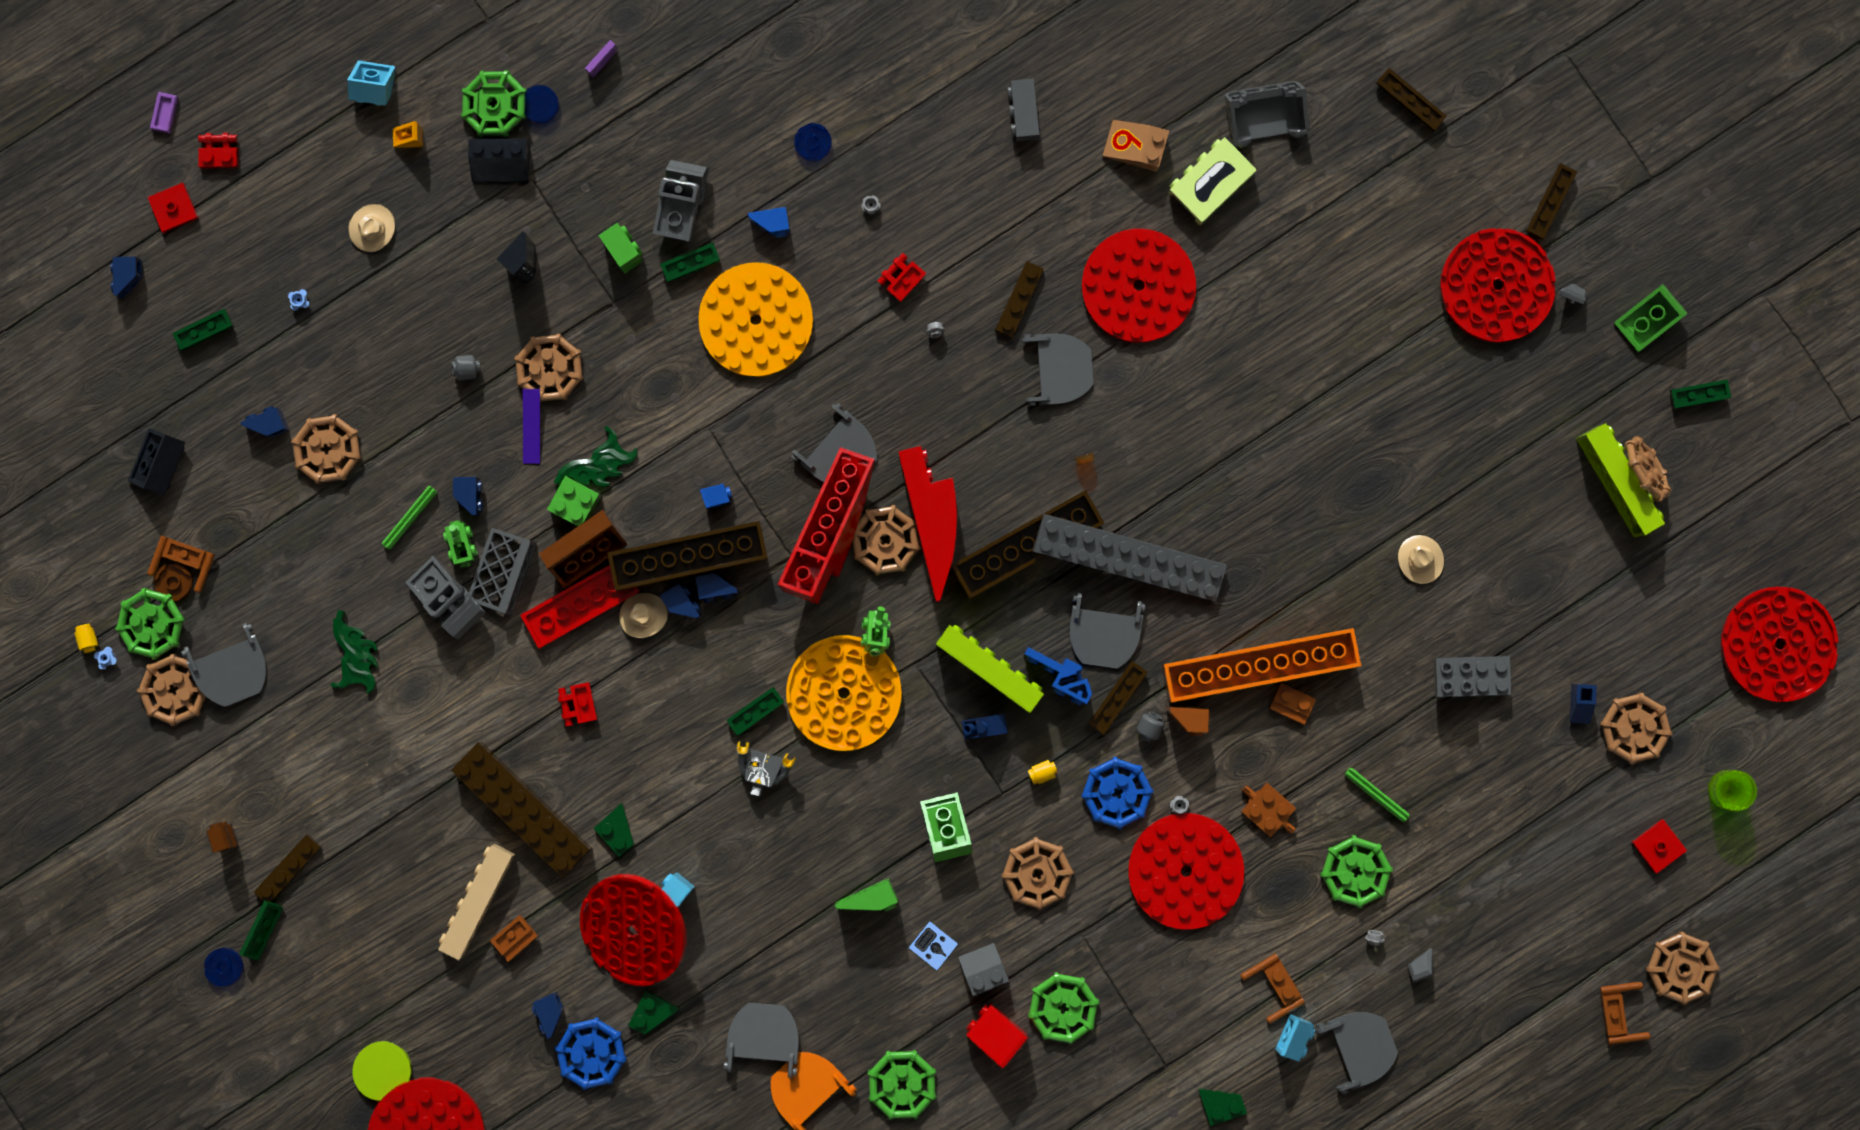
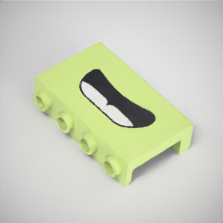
[1169,137,1256,226]

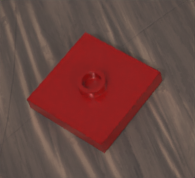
[147,182,199,233]
[1631,819,1687,874]

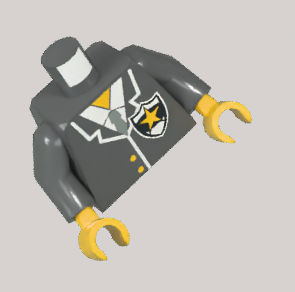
[737,741,796,796]

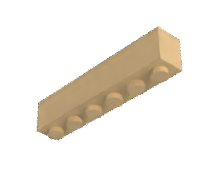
[438,844,516,960]

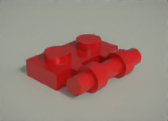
[198,133,239,168]
[877,253,926,302]
[558,682,598,726]

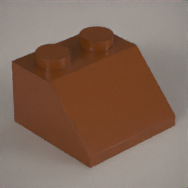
[1166,707,1209,736]

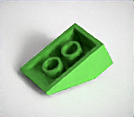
[1614,284,1687,352]
[920,793,972,862]
[835,878,898,912]

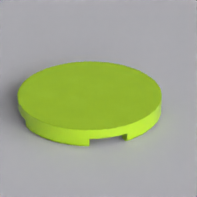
[353,1041,412,1101]

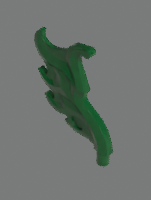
[554,426,637,487]
[330,610,378,694]

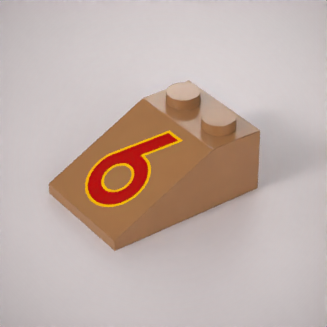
[1102,120,1169,172]

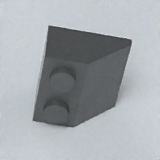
[958,943,1009,996]

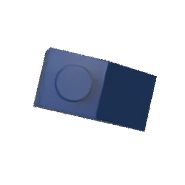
[748,207,790,238]
[700,484,733,511]

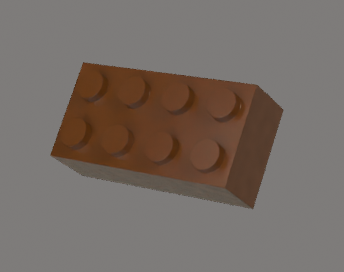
[539,510,628,588]

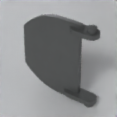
[1021,333,1094,406]
[791,403,877,482]
[1070,593,1145,669]
[181,623,266,707]
[724,1002,799,1078]
[1315,1012,1398,1094]

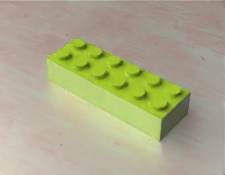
[1576,423,1665,538]
[936,625,1044,713]

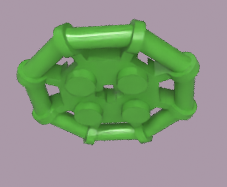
[461,70,527,137]
[115,588,185,660]
[1320,835,1393,909]
[1027,972,1099,1045]
[867,1050,937,1120]

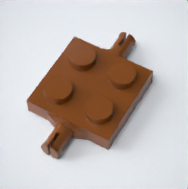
[1241,782,1296,837]

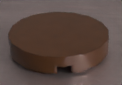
[154,563,194,601]

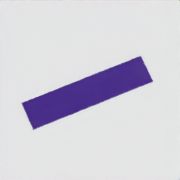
[523,389,540,464]

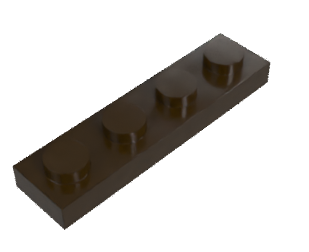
[1375,68,1447,132]
[1525,163,1578,240]
[995,261,1044,338]
[1088,661,1148,735]
[254,834,322,902]

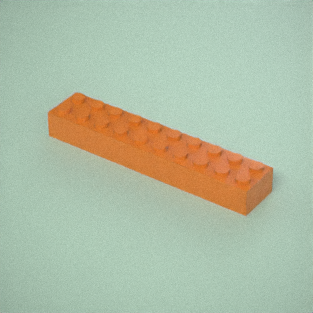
[1162,628,1361,702]

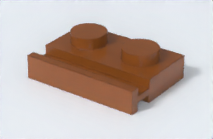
[1269,683,1316,725]
[490,914,539,962]

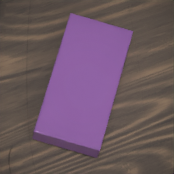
[585,40,618,77]
[150,92,179,134]

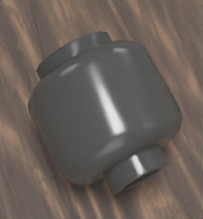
[451,355,480,381]
[1137,712,1165,742]

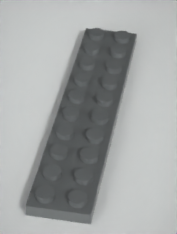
[1033,514,1227,602]

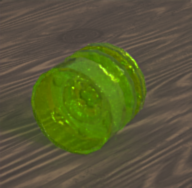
[1708,770,1757,811]

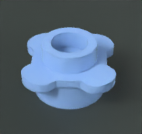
[288,290,309,311]
[94,647,117,669]

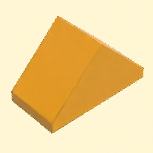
[393,121,423,148]

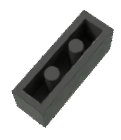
[1007,78,1039,141]

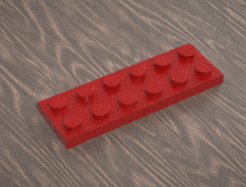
[520,565,640,649]

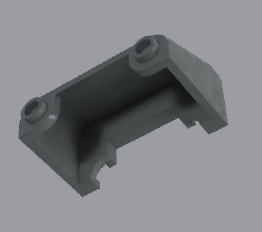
[1225,82,1310,148]

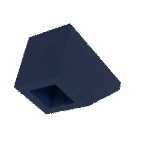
[110,256,142,298]
[240,406,289,438]
[453,477,483,517]
[695,573,739,603]
[660,584,702,618]
[1570,684,1597,724]
[962,714,1008,740]
[532,991,564,1039]

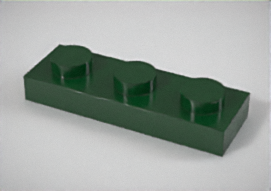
[660,243,721,283]
[172,309,234,351]
[1669,379,1732,409]
[726,687,784,736]
[239,900,283,961]

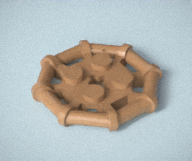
[514,333,584,403]
[291,414,362,485]
[1624,436,1671,502]
[853,505,921,576]
[137,654,206,726]
[1600,692,1673,765]
[1001,837,1074,910]
[1646,932,1720,1005]

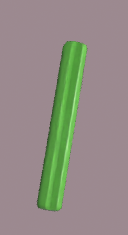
[382,486,437,550]
[1345,768,1409,822]

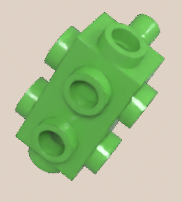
[443,520,478,568]
[861,606,890,656]

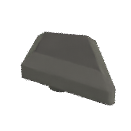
[1558,284,1587,304]
[1408,948,1433,983]

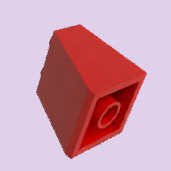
[966,1003,1028,1068]

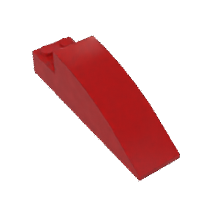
[898,446,957,603]
[778,447,875,604]

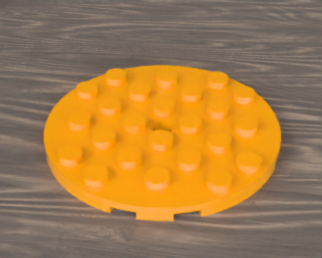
[699,263,813,377]
[786,635,902,751]

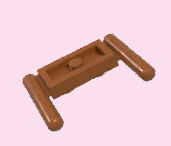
[147,535,215,593]
[1241,953,1306,1024]
[1600,982,1651,1045]

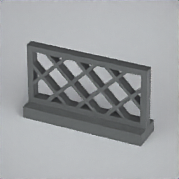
[469,528,537,615]

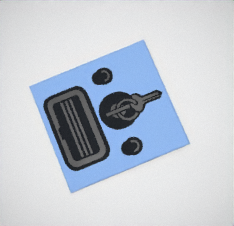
[909,922,958,970]

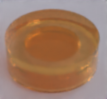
[1075,453,1095,465]

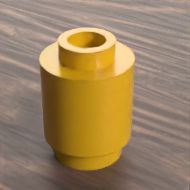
[74,624,99,653]
[1028,760,1058,784]

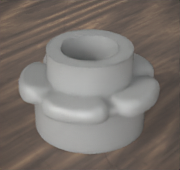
[862,196,880,214]
[926,322,945,338]
[1170,796,1189,814]
[1365,930,1384,946]

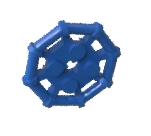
[1081,757,1154,830]
[555,1017,627,1091]

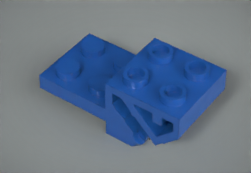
[1024,647,1092,705]

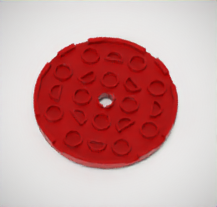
[1081,228,1196,343]
[1440,228,1556,342]
[1721,587,1838,702]
[1128,813,1244,929]
[580,874,687,986]
[368,1077,485,1130]

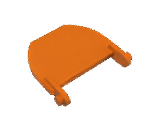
[771,1052,857,1130]

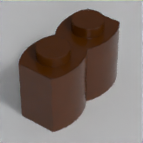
[206,821,238,853]

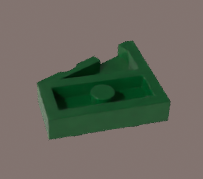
[593,803,634,857]
[628,990,679,1034]
[1198,1088,1247,1126]

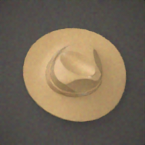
[349,204,395,252]
[1398,535,1444,584]
[619,593,668,638]

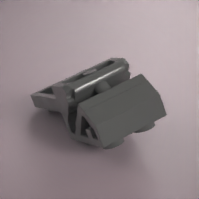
[652,160,709,242]
[405,556,486,640]
[1434,656,1511,697]

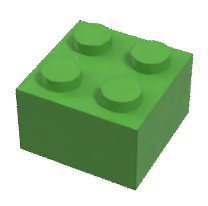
[598,222,643,273]
[547,476,602,526]

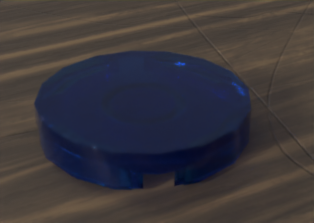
[525,85,559,123]
[794,123,832,161]
[204,947,244,986]

